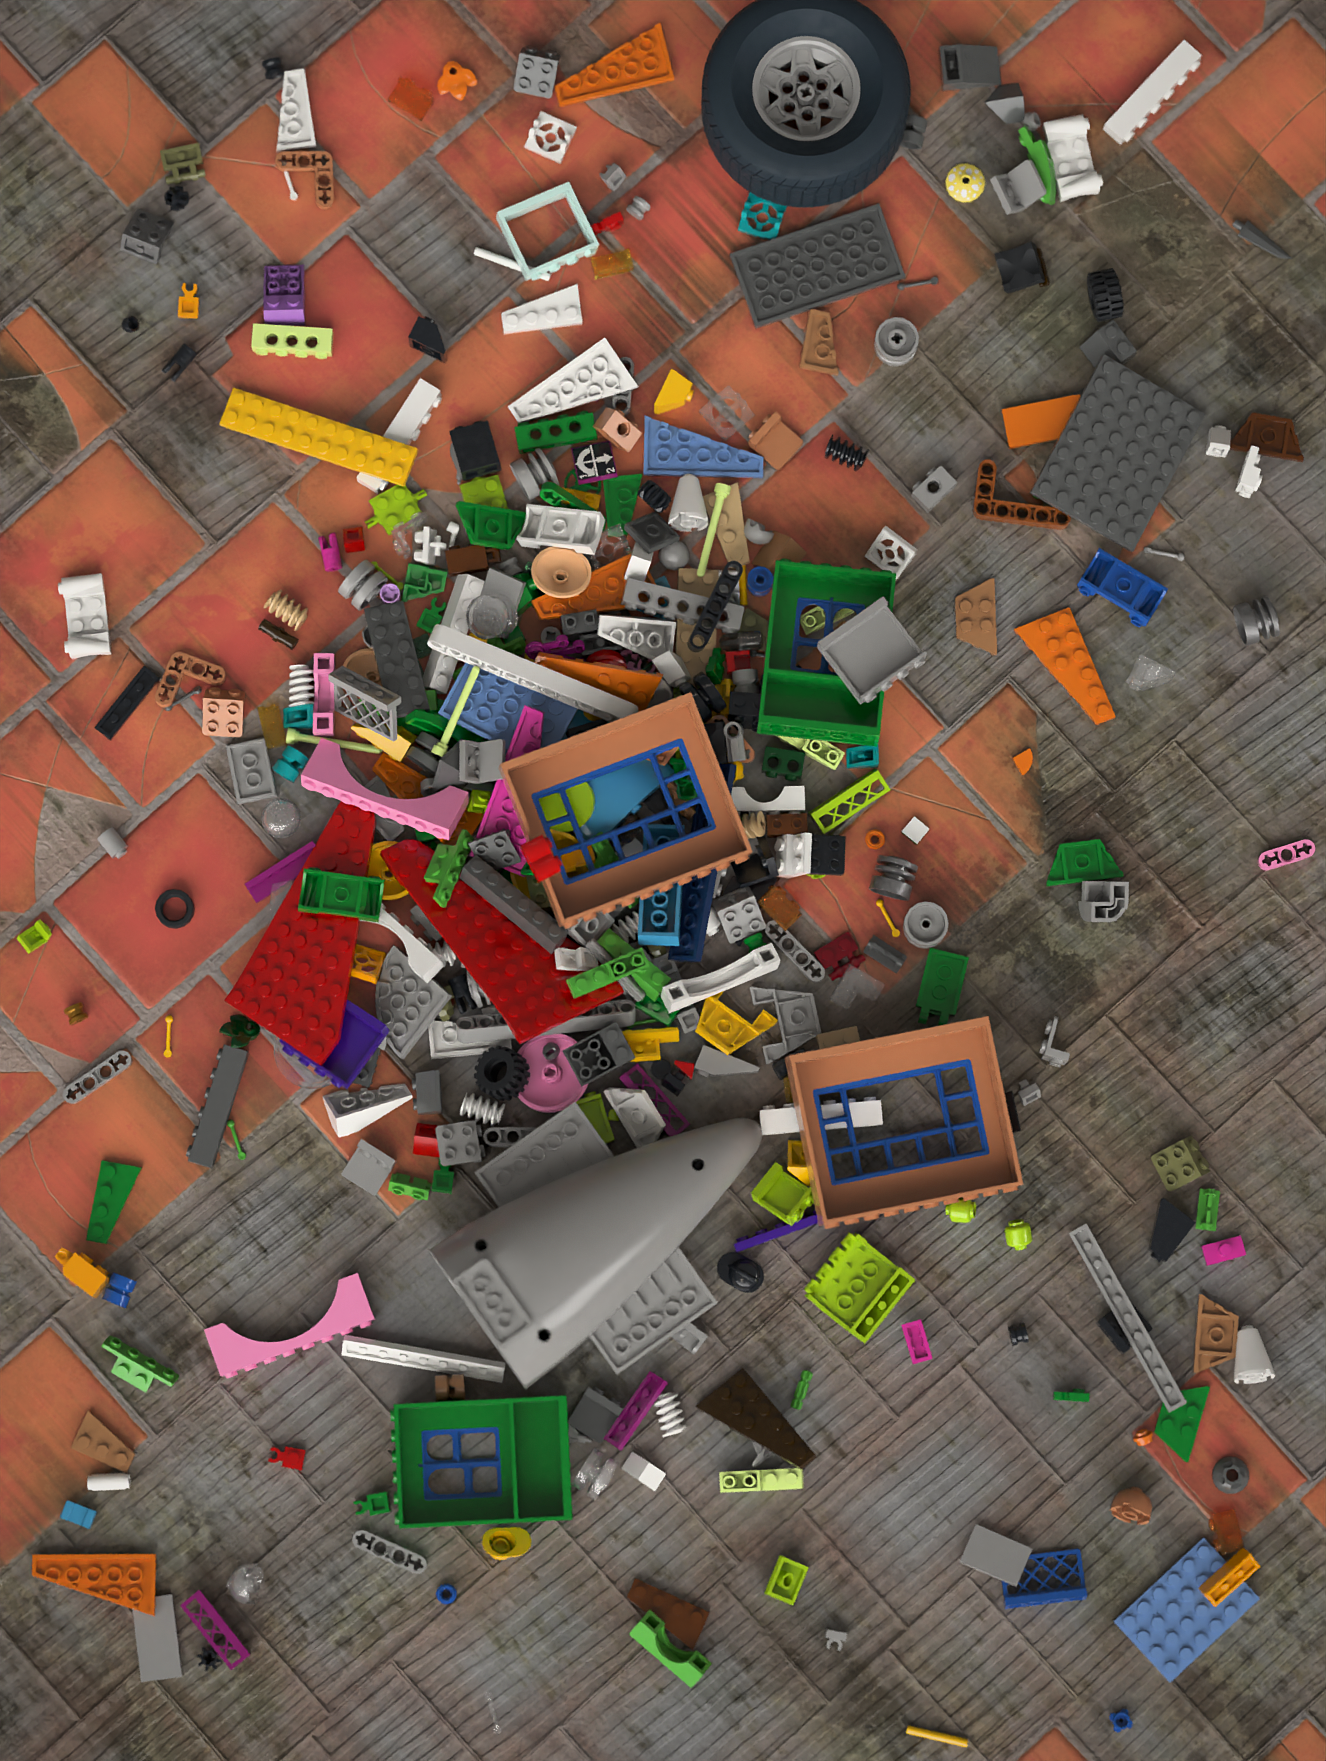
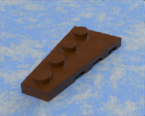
[627,1578,710,1650]

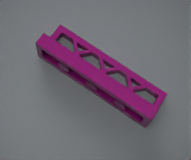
[244,841,316,903]
[619,1063,690,1137]
[603,1371,667,1451]
[180,1590,251,1670]

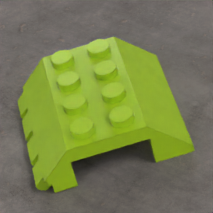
[803,1232,916,1344]

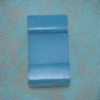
[60,1500,97,1529]

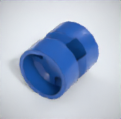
[747,566,773,597]
[102,1272,137,1308]

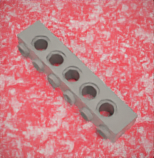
[621,578,744,635]

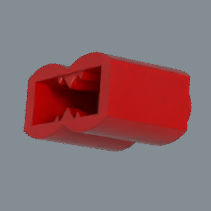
[519,835,562,883]

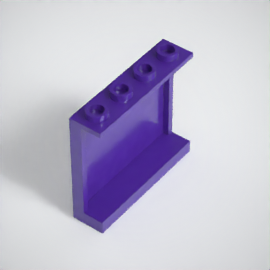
[279,1000,390,1089]

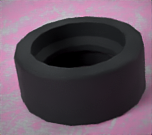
[155,889,194,929]

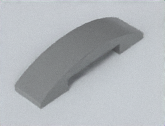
[652,953,699,1034]

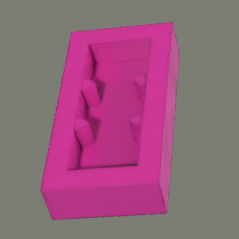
[1201,1235,1246,1266]
[901,1319,933,1364]

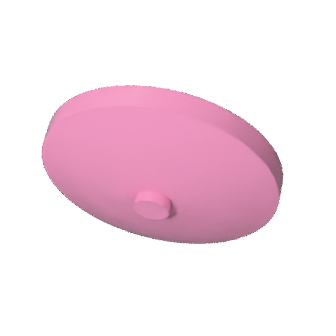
[517,1033,588,1113]

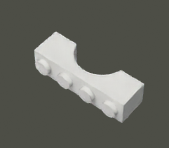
[731,786,805,817]

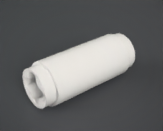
[87,1473,130,1491]

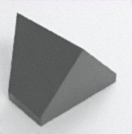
[985,83,1025,125]

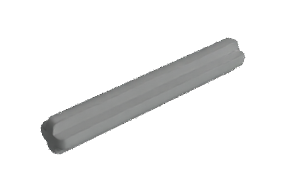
[585,938,646,1002]

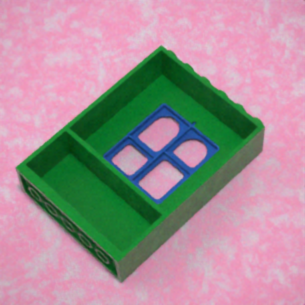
[757,559,896,747]
[390,1396,573,1529]

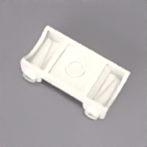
[1043,114,1103,202]
[517,504,605,555]
[58,573,111,659]

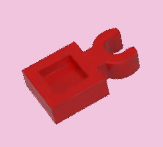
[591,212,624,236]
[268,1447,306,1470]

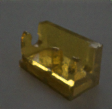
[590,249,634,280]
[257,704,287,749]

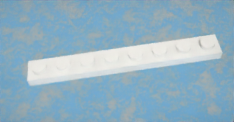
[342,1335,505,1383]

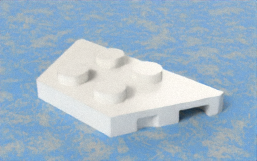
[603,1087,666,1148]

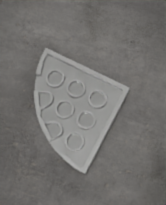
[375,945,452,1059]

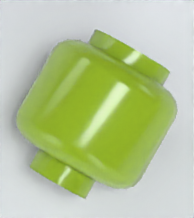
[945,1197,976,1223]
[1004,1219,1032,1250]

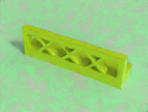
[808,769,890,834]

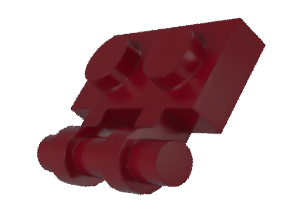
[814,931,866,981]

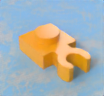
[178,283,199,319]

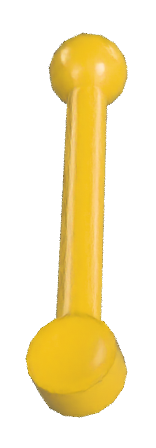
[876,899,900,937]
[164,1015,173,1058]

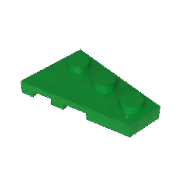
[603,474,643,537]

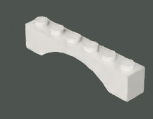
[360,904,444,983]
[660,943,780,1013]

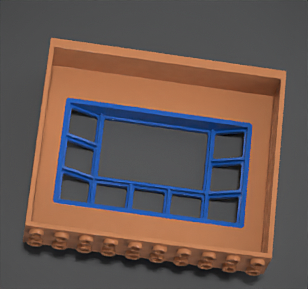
[498,692,752,929]
[785,1016,1023,1229]

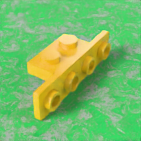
[621,1027,679,1062]

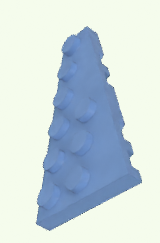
[643,416,763,478]

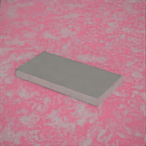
[132,1594,183,1682]

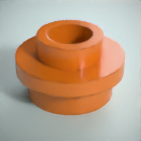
[865,829,885,850]
[1133,1429,1153,1446]

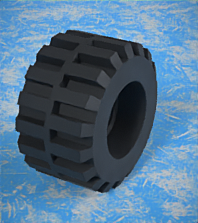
[1087,268,1124,322]
[474,1046,530,1101]

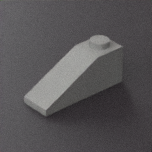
[694,1045,760,1078]

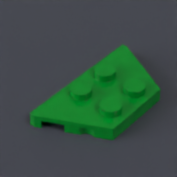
[456,501,526,550]
[1046,839,1124,887]
[1154,1386,1210,1463]

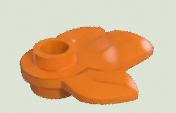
[437,61,477,100]

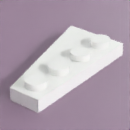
[277,68,316,152]
[501,284,583,334]
[428,1019,512,1059]

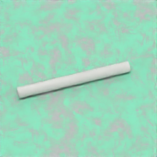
[474,247,551,281]

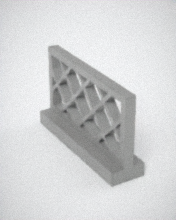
[328,666,401,742]

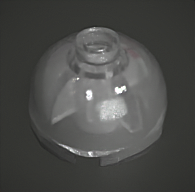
[261,798,301,838]
[227,1563,264,1605]

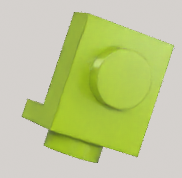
[467,789,492,814]
[17,919,52,954]

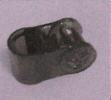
[610,813,642,847]

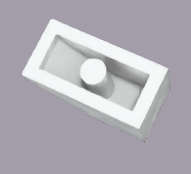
[1205,425,1231,458]
[652,650,691,688]

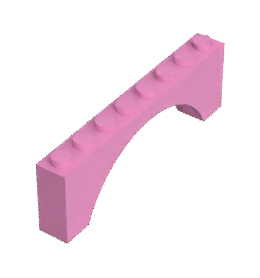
[301,738,469,840]
[204,1273,375,1379]

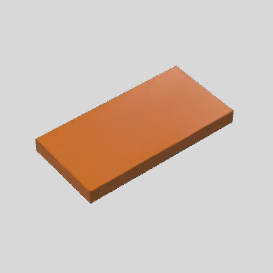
[1002,394,1080,449]

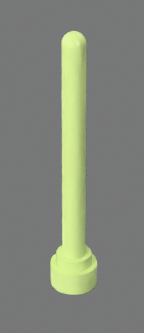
[697,483,731,577]
[431,666,480,757]
[286,727,382,754]

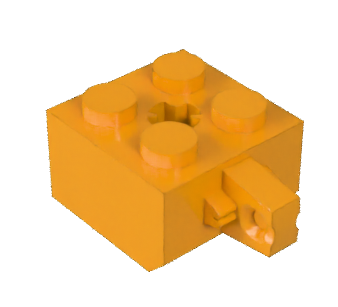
[55,1248,110,1299]

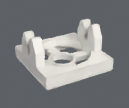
[524,111,577,164]
[865,526,918,580]

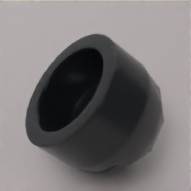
[122,316,139,333]

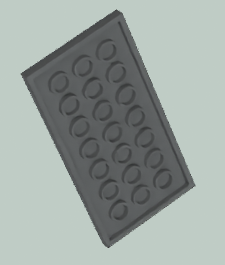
[730,204,906,329]

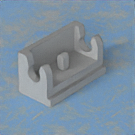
[671,1323,708,1355]

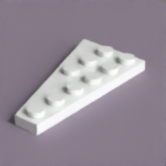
[508,338,639,423]

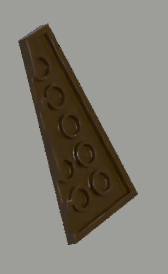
[696,1368,817,1470]

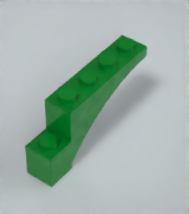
[405,709,492,782]

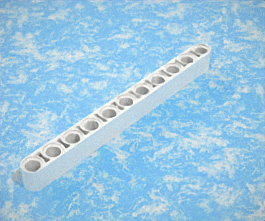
[427,624,639,722]

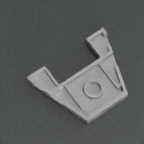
[750,987,821,1065]

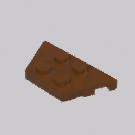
[1229,412,1304,462]

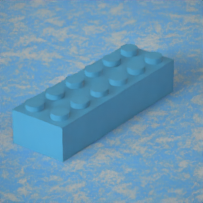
[638,824,685,946]

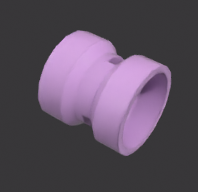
[380,583,401,604]

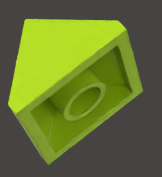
[764,1555,809,1605]

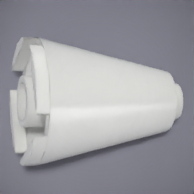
[668,474,708,532]
[1234,1325,1275,1384]

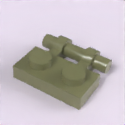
[160,143,206,185]

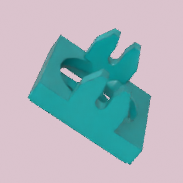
[737,192,787,240]

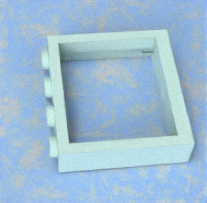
[496,182,599,281]

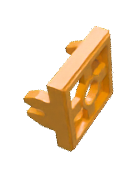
[351,944,387,984]

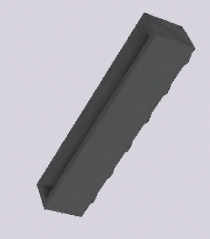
[460,855,568,954]
[186,1044,249,1169]

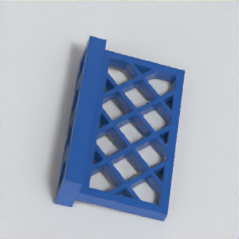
[1002,1549,1087,1609]

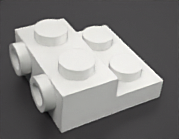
[1235,446,1262,498]
[774,832,812,878]

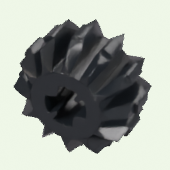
[638,480,672,513]

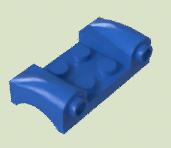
[1077,548,1168,627]

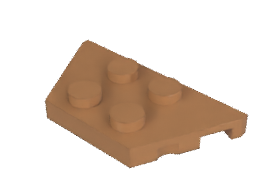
[955,578,997,655]
[1193,1294,1239,1373]

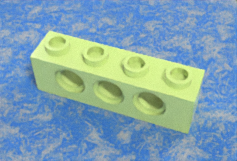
[251,323,334,359]

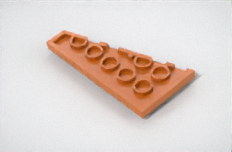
[555,23,674,107]

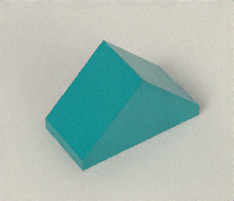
[283,704,314,729]
[846,745,879,769]

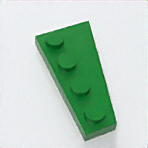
[86,1160,142,1244]

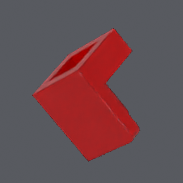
[726,650,751,675]

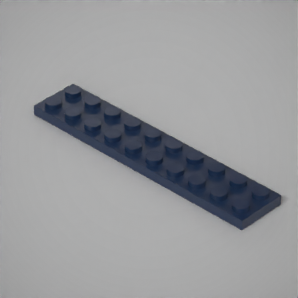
[668,763,736,962]

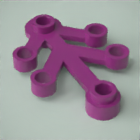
[525,635,587,662]

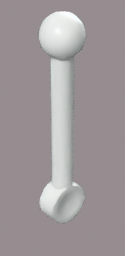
[281,161,298,200]

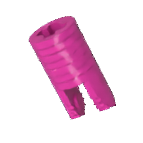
[318,532,343,572]

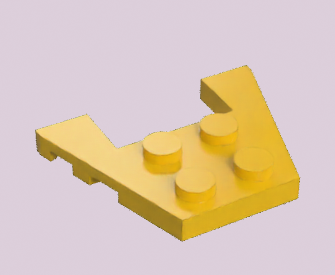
[695,991,778,1055]

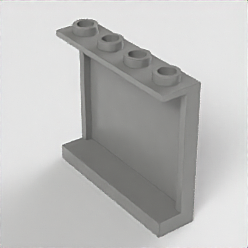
[817,597,927,705]

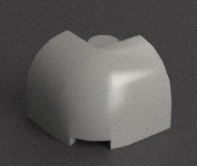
[1078,881,1129,922]

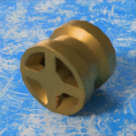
[63,1002,88,1025]

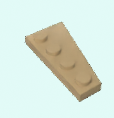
[703,482,750,570]

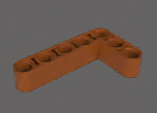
[973,459,1071,530]

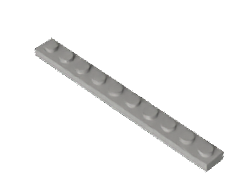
[1069,1223,1187,1413]

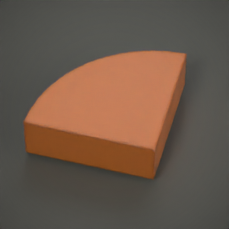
[1012,748,1033,776]

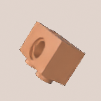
[593,407,642,452]

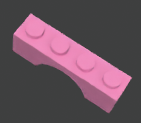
[313,653,335,737]

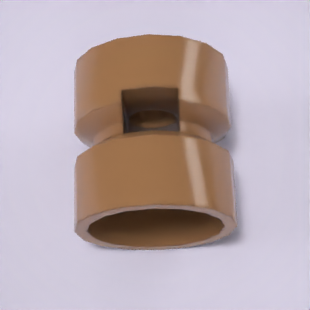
[435,1374,465,1402]

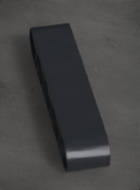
[687,561,743,653]

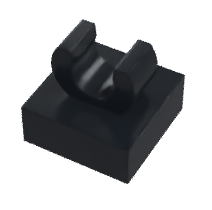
[661,1070,686,1097]

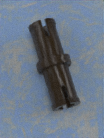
[258,619,299,650]

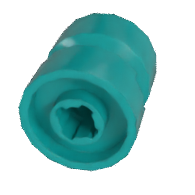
[272,745,309,783]

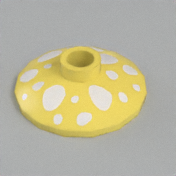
[946,164,985,202]

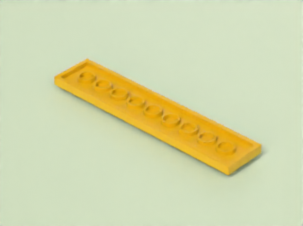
[219,387,418,487]

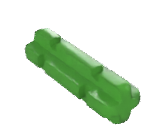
[791,1370,813,1410]

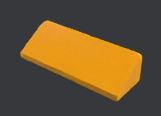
[1199,1548,1261,1607]

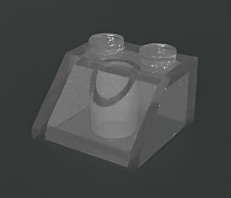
[1126,654,1176,691]

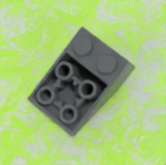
[938,44,1001,91]
[563,1022,636,1086]

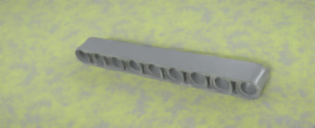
[456,999,635,1044]

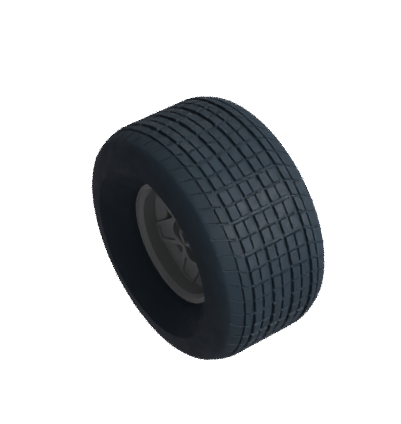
[701,0,911,208]

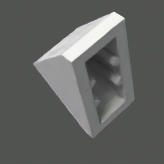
[623,542,654,582]
[621,1451,666,1491]

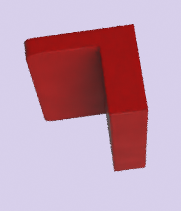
[413,1123,439,1157]

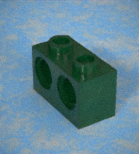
[761,746,805,781]

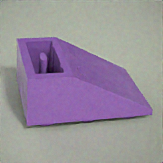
[263,265,305,326]

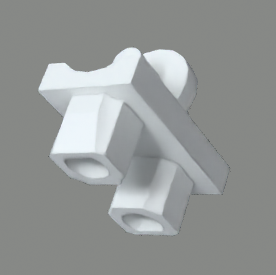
[414,526,447,566]

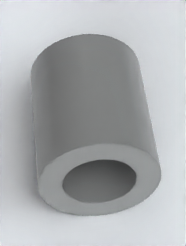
[97,827,128,859]

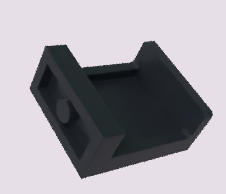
[449,420,501,481]

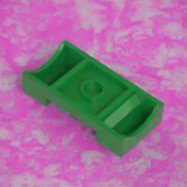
[298,867,385,922]

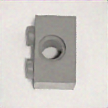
[911,465,957,513]

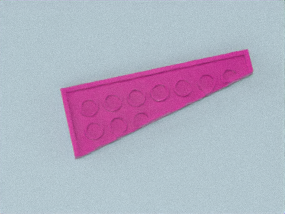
[470,705,545,877]

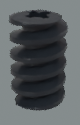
[825,434,869,471]

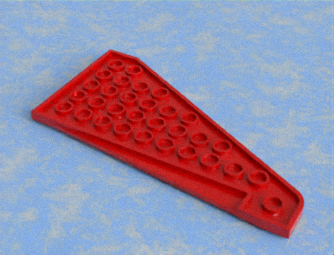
[224,801,376,1066]
[380,839,624,1044]

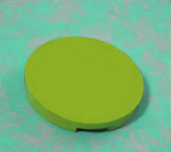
[539,782,595,832]

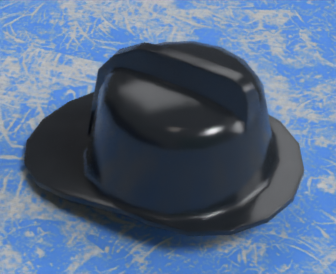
[717,1252,764,1293]

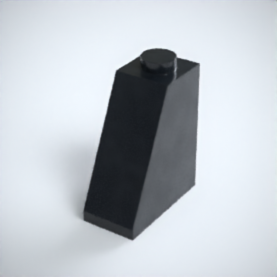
[1148,1198,1196,1263]

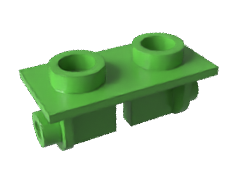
[388,1173,432,1200]
[1195,1189,1220,1231]

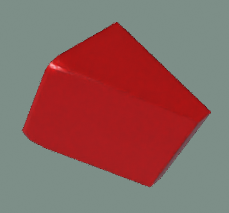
[343,527,365,553]
[674,1060,695,1080]

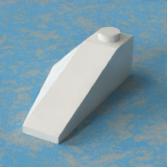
[597,615,676,660]
[322,1084,412,1137]

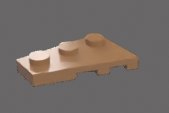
[799,309,839,376]
[71,1411,136,1473]

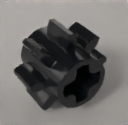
[165,186,189,211]
[197,1646,223,1671]

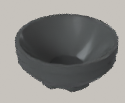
[1212,1457,1249,1494]

